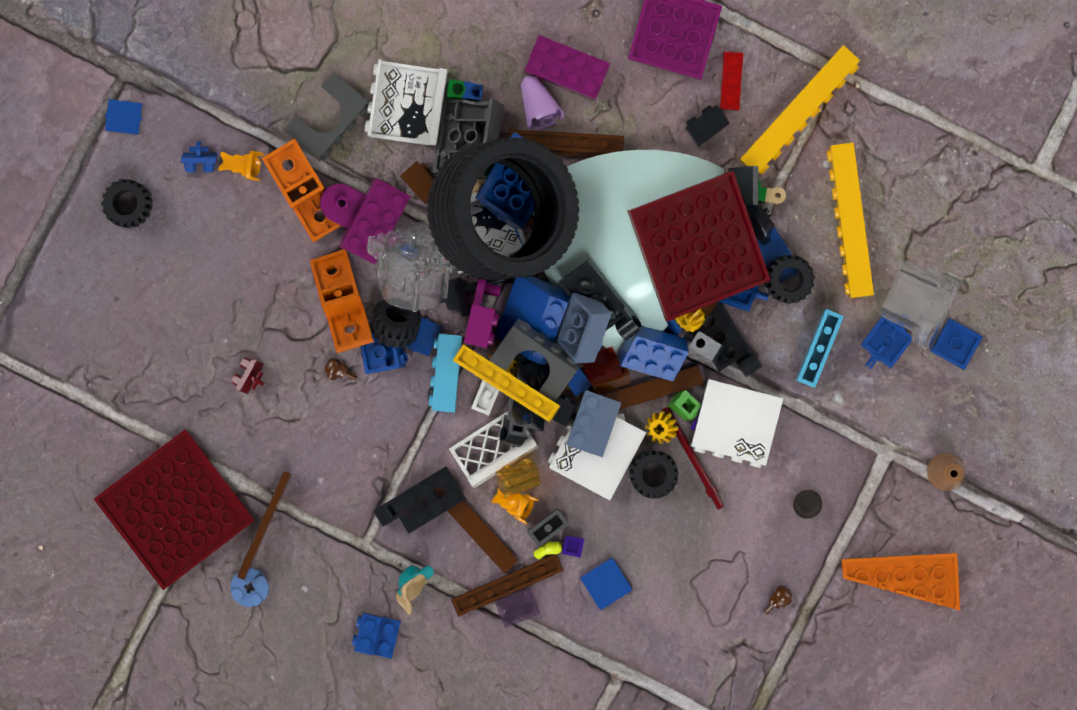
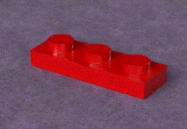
[720,52,743,111]

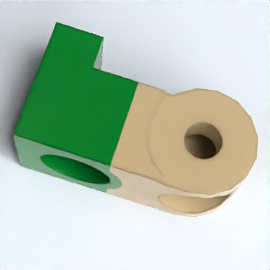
[758,181,786,205]

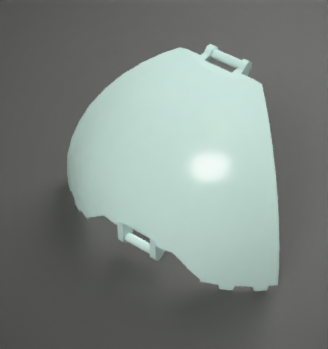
[531,150,724,357]

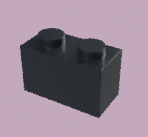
[684,105,730,147]
[552,395,576,426]

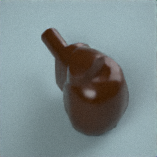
[324,358,357,380]
[763,585,792,615]

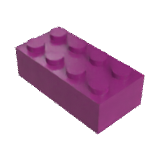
[524,35,610,101]

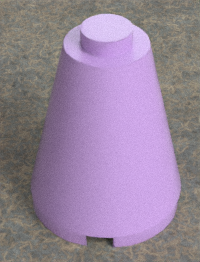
[520,75,564,131]

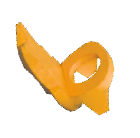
[218,150,264,181]
[491,485,539,525]

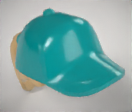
[396,565,434,615]

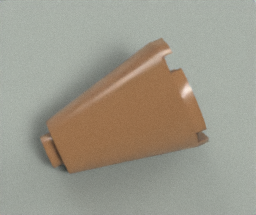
[927,453,966,491]

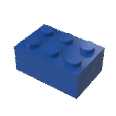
[618,326,689,382]

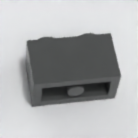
[527,508,569,548]

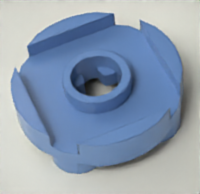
[230,568,269,607]

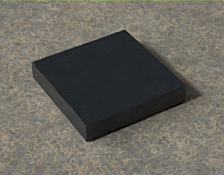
[728,166,758,206]

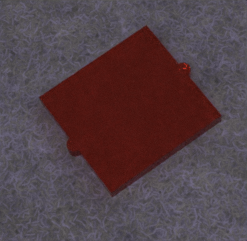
[583,347,623,386]

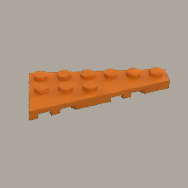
[841,553,960,611]

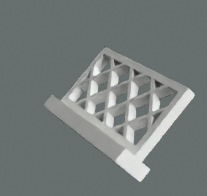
[449,411,539,489]

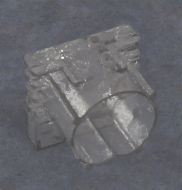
[367,221,459,312]
[880,260,961,352]

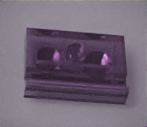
[494,587,541,628]

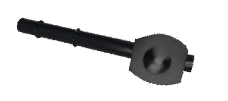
[746,202,775,246]
[439,277,515,317]

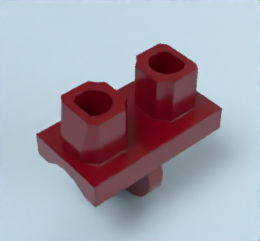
[231,358,265,394]

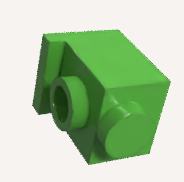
[667,390,702,421]

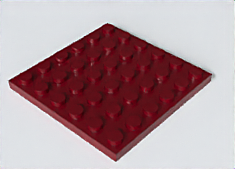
[627,171,770,321]
[94,429,255,590]

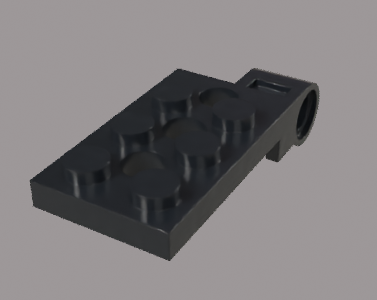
[558,259,643,340]
[695,302,762,377]
[499,358,550,447]
[373,466,466,534]

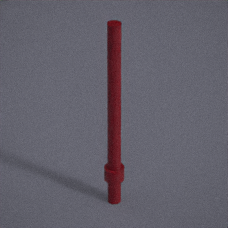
[662,406,724,510]

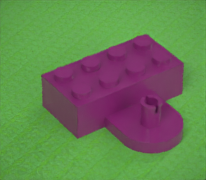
[320,178,411,265]
[464,279,501,348]

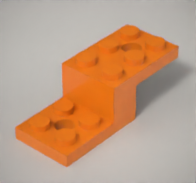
[262,138,341,243]
[309,249,374,353]

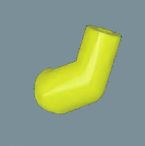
[534,541,562,560]

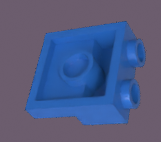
[360,334,408,374]
[351,612,401,659]

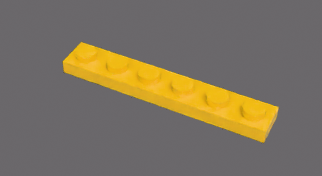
[453,345,560,423]

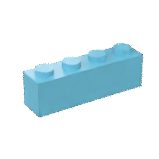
[795,309,844,388]
[428,334,462,413]

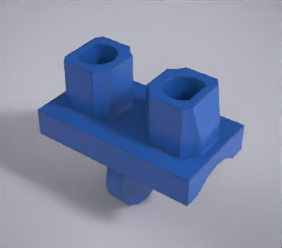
[181,141,218,172]

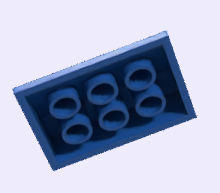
[475,132,534,229]
[495,276,570,365]

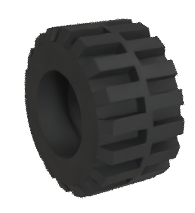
[101,179,153,228]
[764,255,815,303]
[370,297,422,348]
[630,450,679,499]

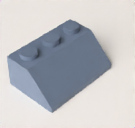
[556,293,612,363]
[566,390,621,457]

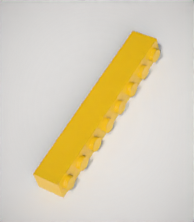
[739,45,860,175]
[826,142,874,299]

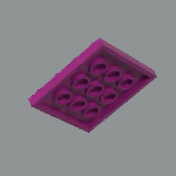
[628,0,722,80]

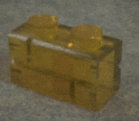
[495,459,541,498]

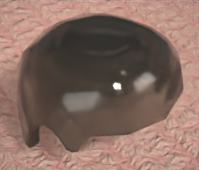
[793,490,823,519]

